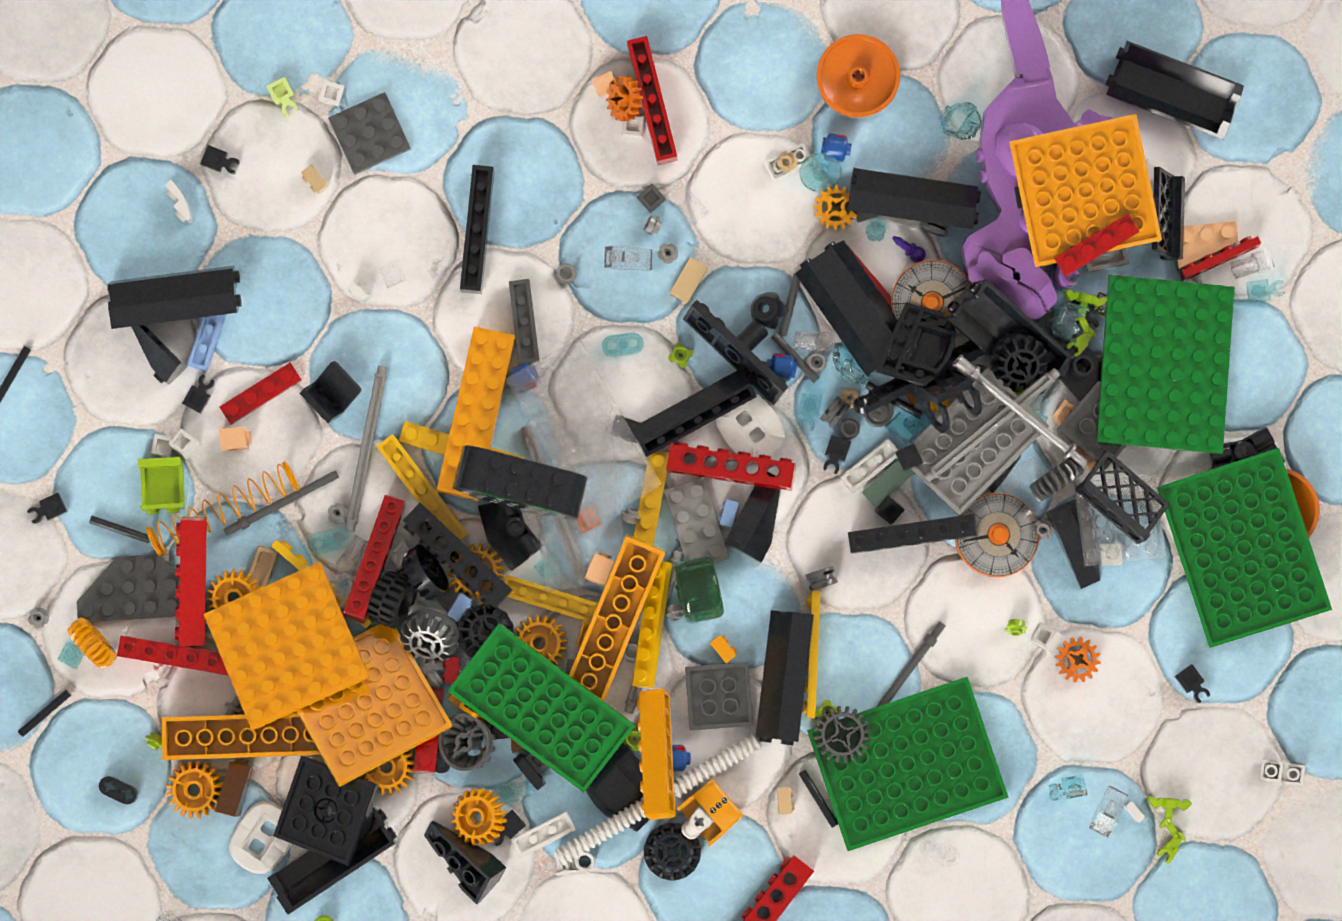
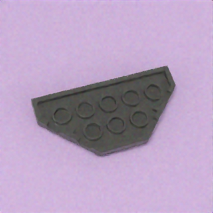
[77,554,180,622]

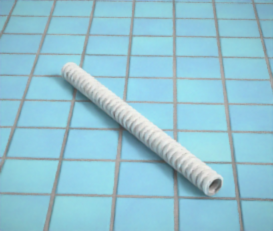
[555,733,761,866]

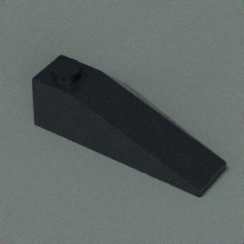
[1046,496,1100,589]

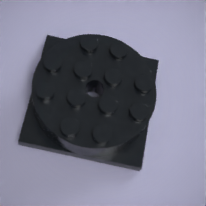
[273,756,379,866]

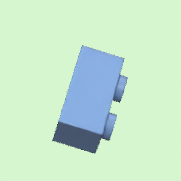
[718,499,739,528]
[447,591,473,621]

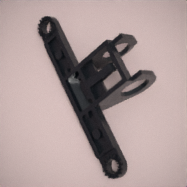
[853,341,984,433]

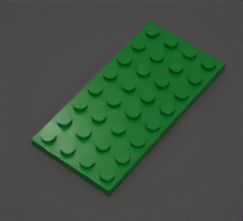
[448,623,635,793]

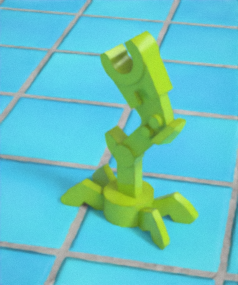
[1063,290,1107,358]
[1147,796,1192,864]

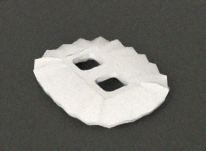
[716,394,785,458]
[229,801,292,874]

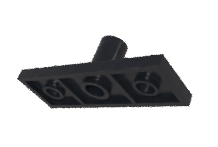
[683,300,789,405]
[1036,309,1102,402]

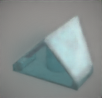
[885,412,931,447]

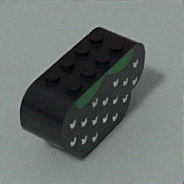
[452,445,588,520]

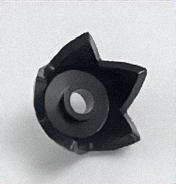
[751,292,788,329]

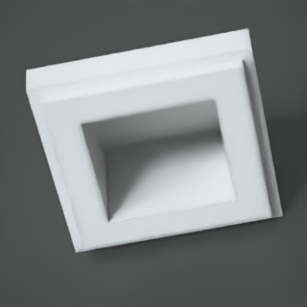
[168,428,200,460]
[1030,623,1062,653]

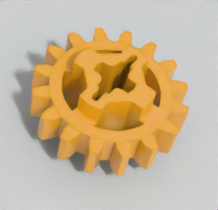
[813,185,857,231]

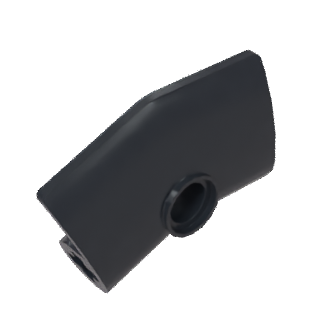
[1210,426,1285,469]
[478,503,543,571]

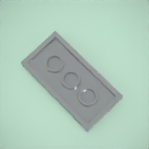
[664,478,729,571]

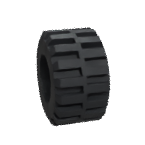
[368,570,417,629]

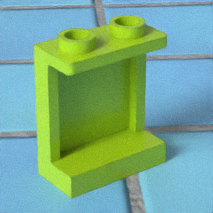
[138,457,185,514]

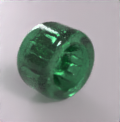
[674,556,724,624]

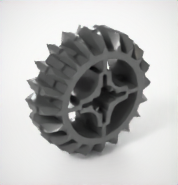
[1029,457,1084,502]
[814,706,871,763]

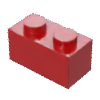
[442,657,460,684]

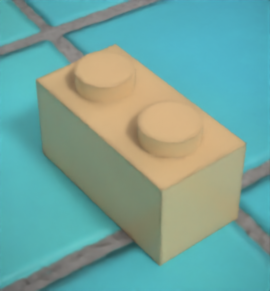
[301,165,329,194]
[777,787,795,814]

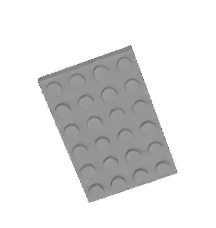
[911,368,1049,516]

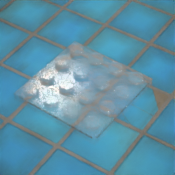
[1074,474,1166,567]

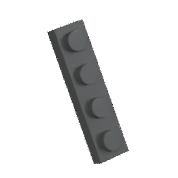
[509,279,540,365]

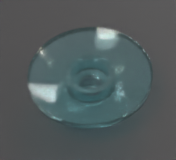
[800,153,841,192]

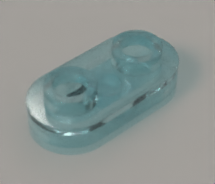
[602,333,644,357]
[308,528,350,554]

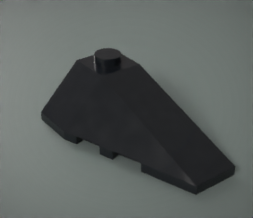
[132,325,187,385]
[724,472,780,563]
[424,821,507,904]

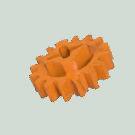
[606,76,643,121]
[1054,637,1101,683]

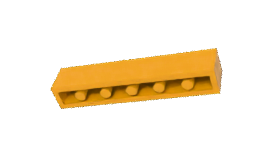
[637,688,675,820]

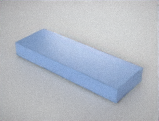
[187,314,226,372]

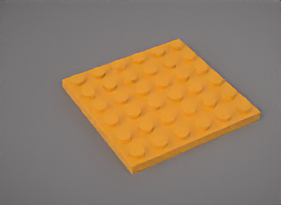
[1009,114,1162,267]
[204,561,370,730]
[297,623,452,787]

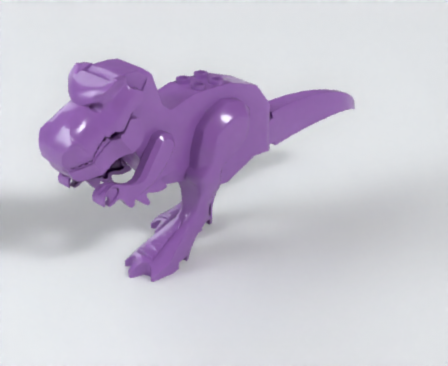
[960,0,1114,321]

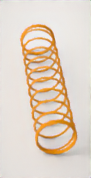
[146,461,300,557]

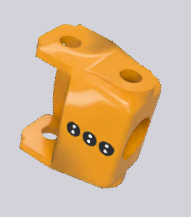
[677,778,744,847]

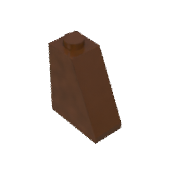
[214,758,253,817]

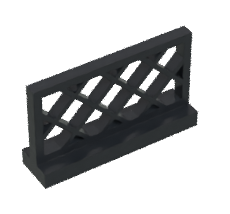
[1152,167,1185,261]
[1075,450,1170,544]

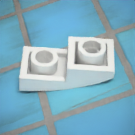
[764,143,813,182]
[165,180,193,224]
[1259,759,1306,787]

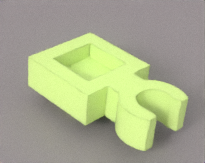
[266,77,298,117]

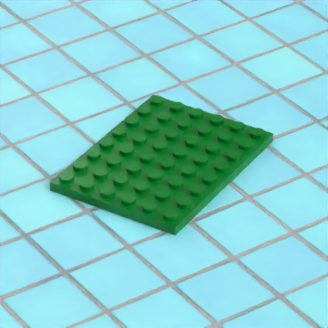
[1096,275,1235,454]
[1157,448,1333,648]
[807,676,1009,851]

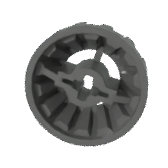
[400,609,459,664]
[438,713,496,771]

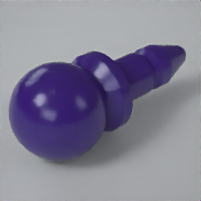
[892,236,926,263]

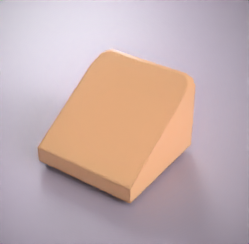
[592,71,614,97]

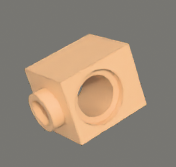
[219,426,252,452]
[584,552,614,586]

